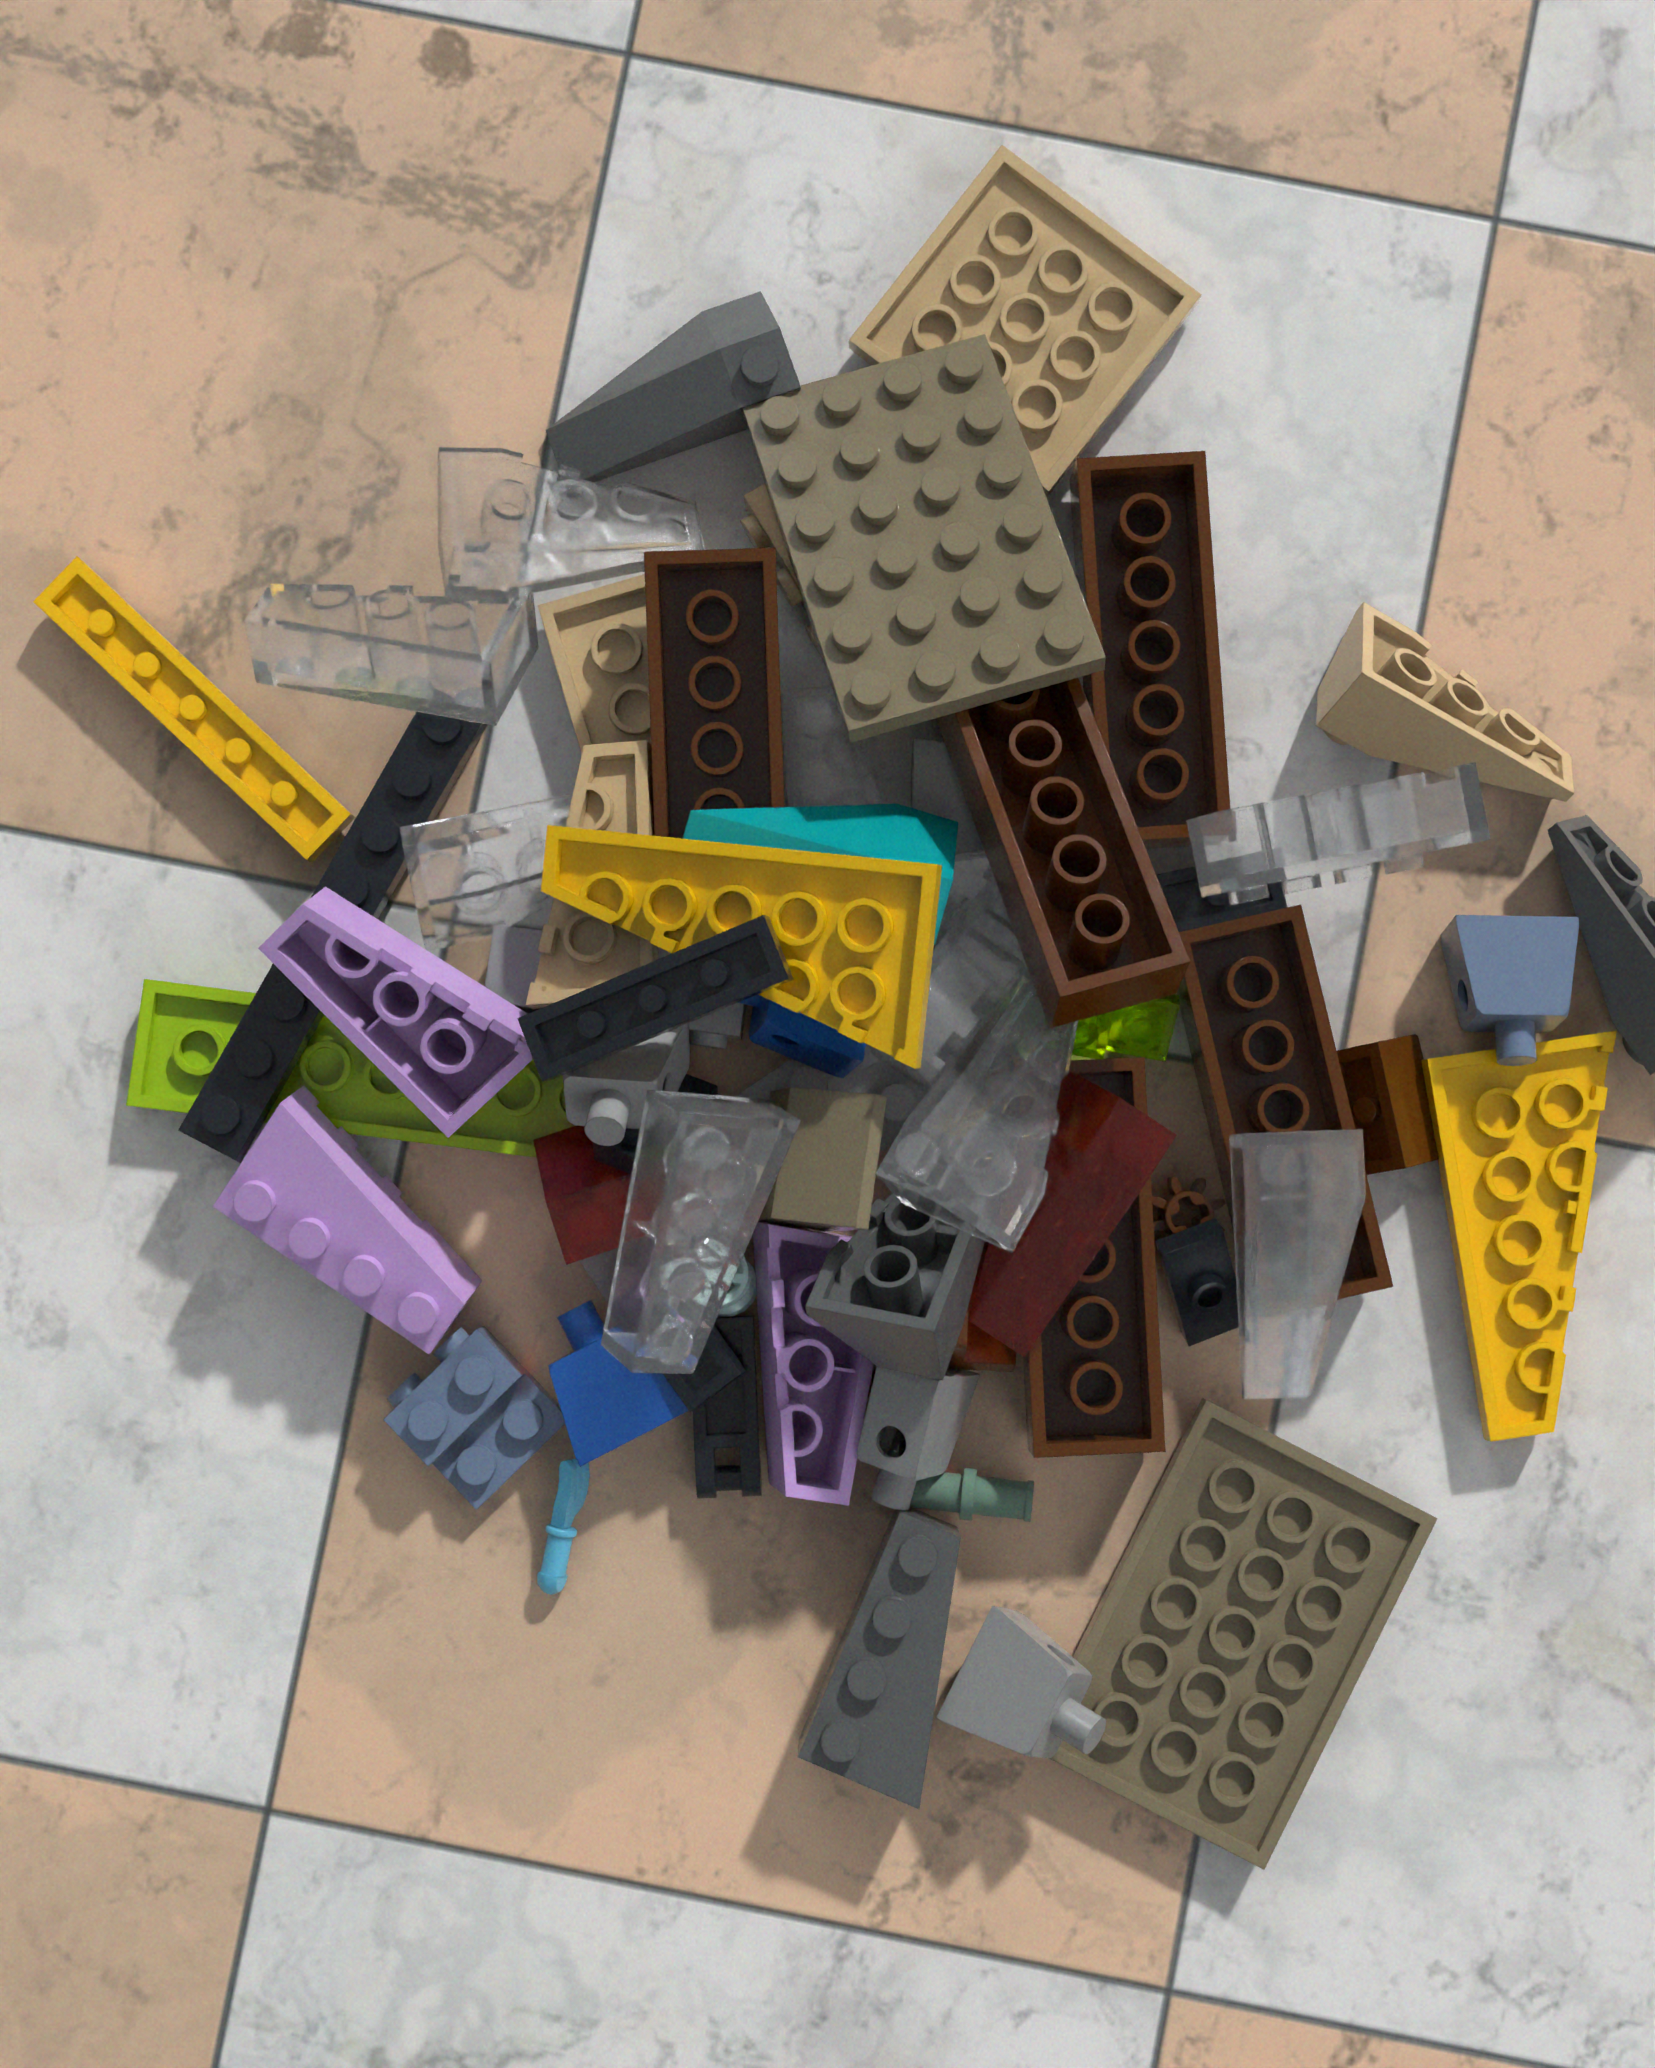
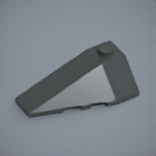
[1547,815,1655,1075]

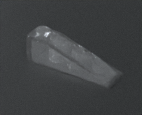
[1229,1129,1366,1399]

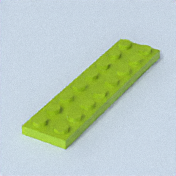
[126,979,610,1167]

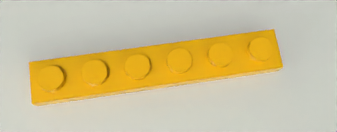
[33,556,356,863]

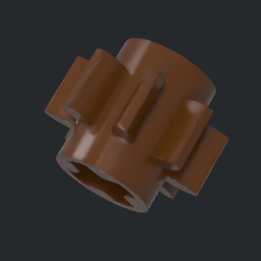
[1152,1177,1226,1235]

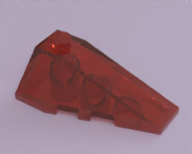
[968,1064,1177,1357]

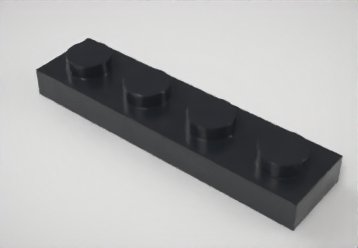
[517,915,794,1081]

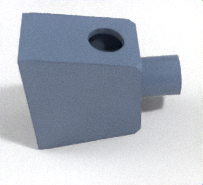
[1441,915,1579,1066]

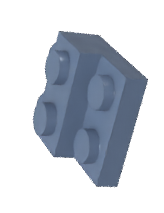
[383,1326,565,1510]

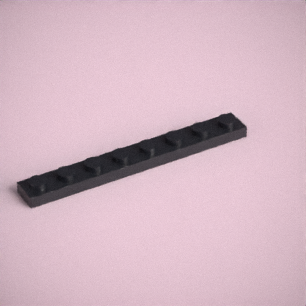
[178,686,489,1163]

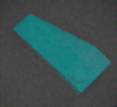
[682,803,959,944]

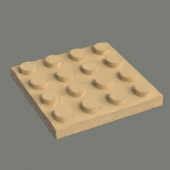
[849,145,1202,498]

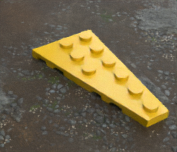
[541,825,942,1069]
[1421,1030,1617,1442]

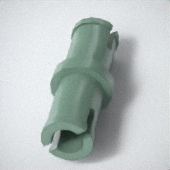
[909,1468,1034,1522]

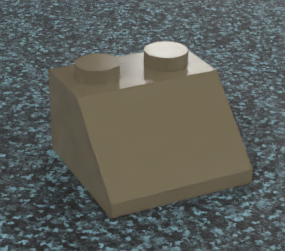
[747,1087,887,1232]

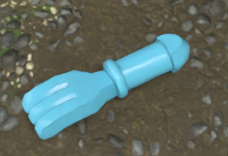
[537,1459,590,1595]

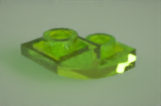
[1040,994,1180,1062]

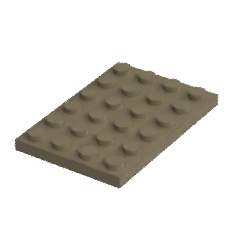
[743,334,1106,743]
[1049,1398,1438,1870]

